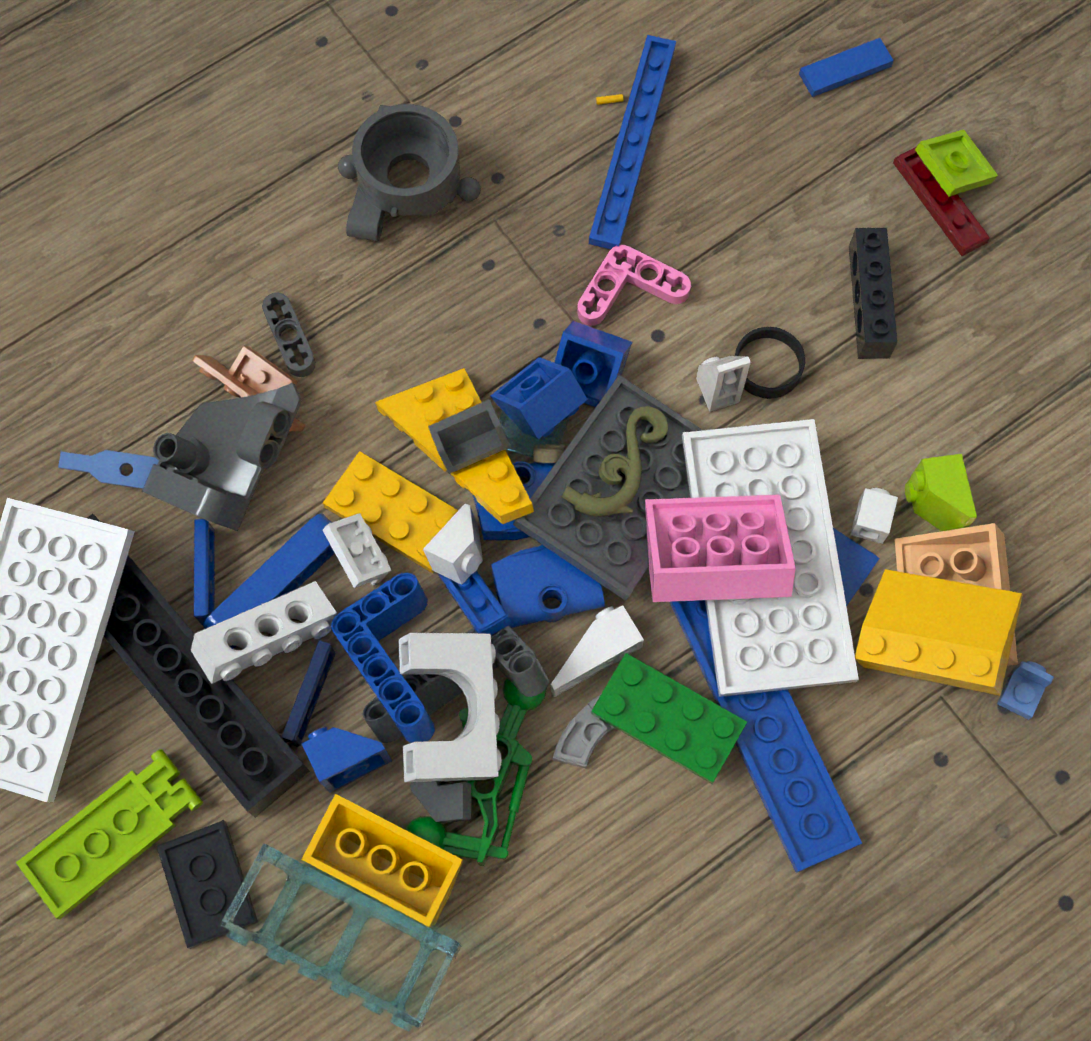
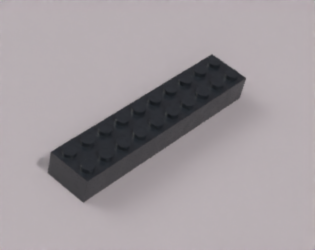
[87,514,310,818]

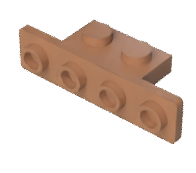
[192,346,305,432]

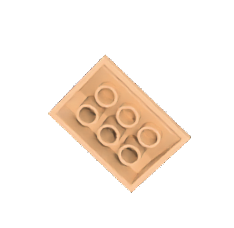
[895,523,1018,666]

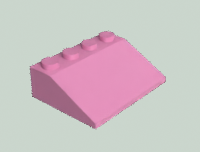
[645,495,796,602]

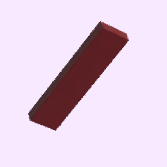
[893,146,990,256]

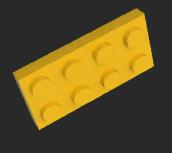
[323,451,458,573]

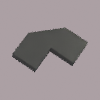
[410,781,471,823]

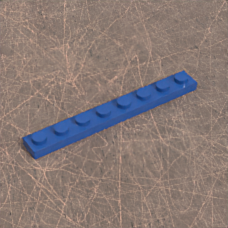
[589,35,676,249]

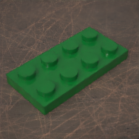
[591,653,747,784]

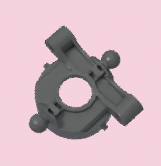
[338,104,481,242]

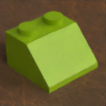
[905,454,977,531]

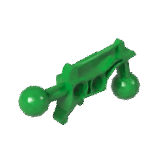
[405,678,547,866]

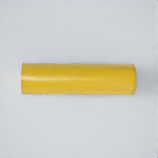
[596,94,624,105]

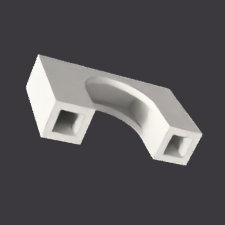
[399,633,502,782]

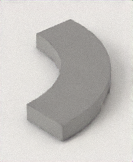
[552,695,615,769]

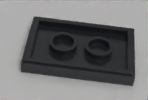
[156,820,258,949]

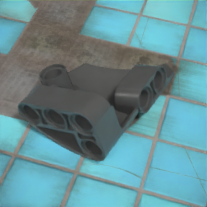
[142,383,302,531]

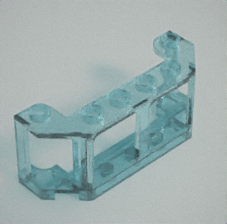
[220,843,462,1032]

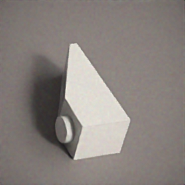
[696,356,751,412]
[551,605,644,697]

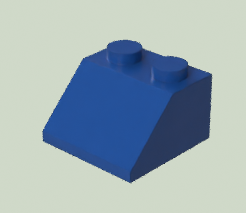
[554,321,632,407]
[490,357,588,440]
[302,727,392,793]

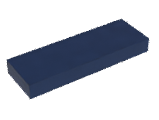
[282,640,336,747]

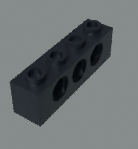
[849,228,898,359]

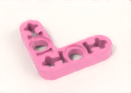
[577,245,691,326]

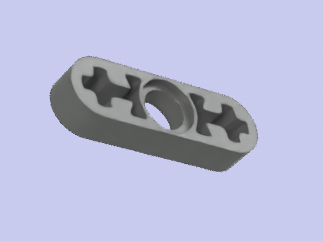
[262,293,316,377]

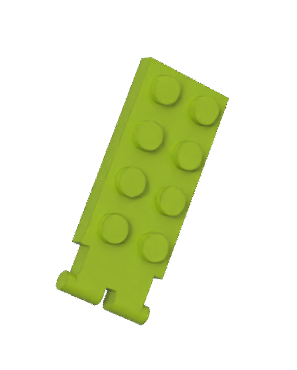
[16,749,203,920]

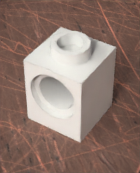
[850,488,898,544]

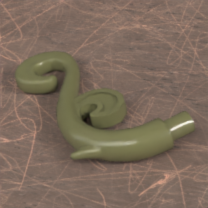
[561,406,668,517]

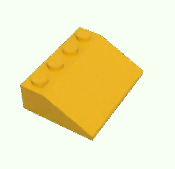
[855,569,1023,696]

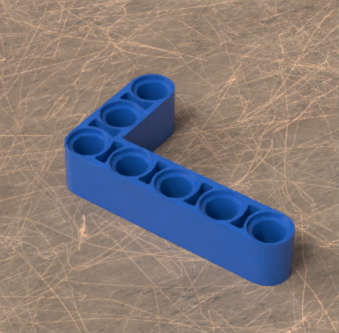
[331,572,435,743]

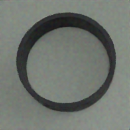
[734,327,805,399]

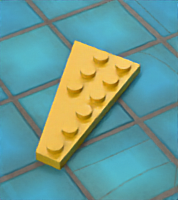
[375,368,534,524]

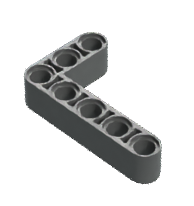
[362,626,549,743]

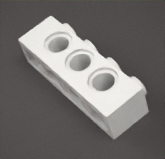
[191,581,337,684]

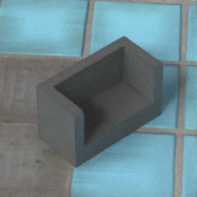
[428,399,510,474]

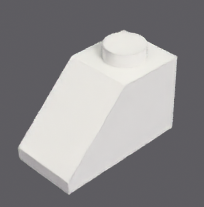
[423,504,483,585]

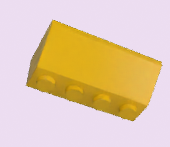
[301,794,463,927]

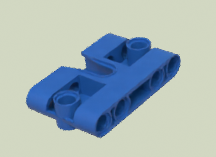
[473,461,605,628]

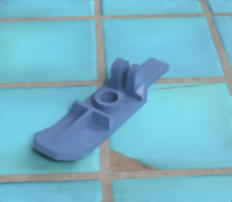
[58,450,159,489]

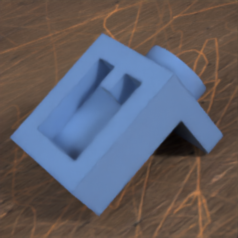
[997,661,1054,720]

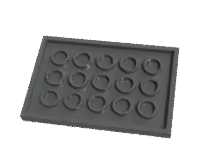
[513,375,702,601]

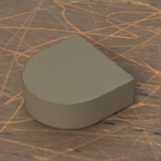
[533,444,567,463]

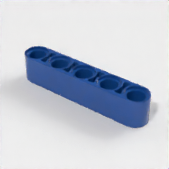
[203,513,335,649]

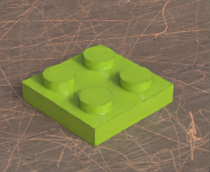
[915,129,998,196]

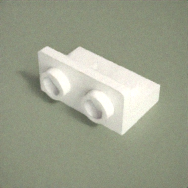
[323,513,391,588]

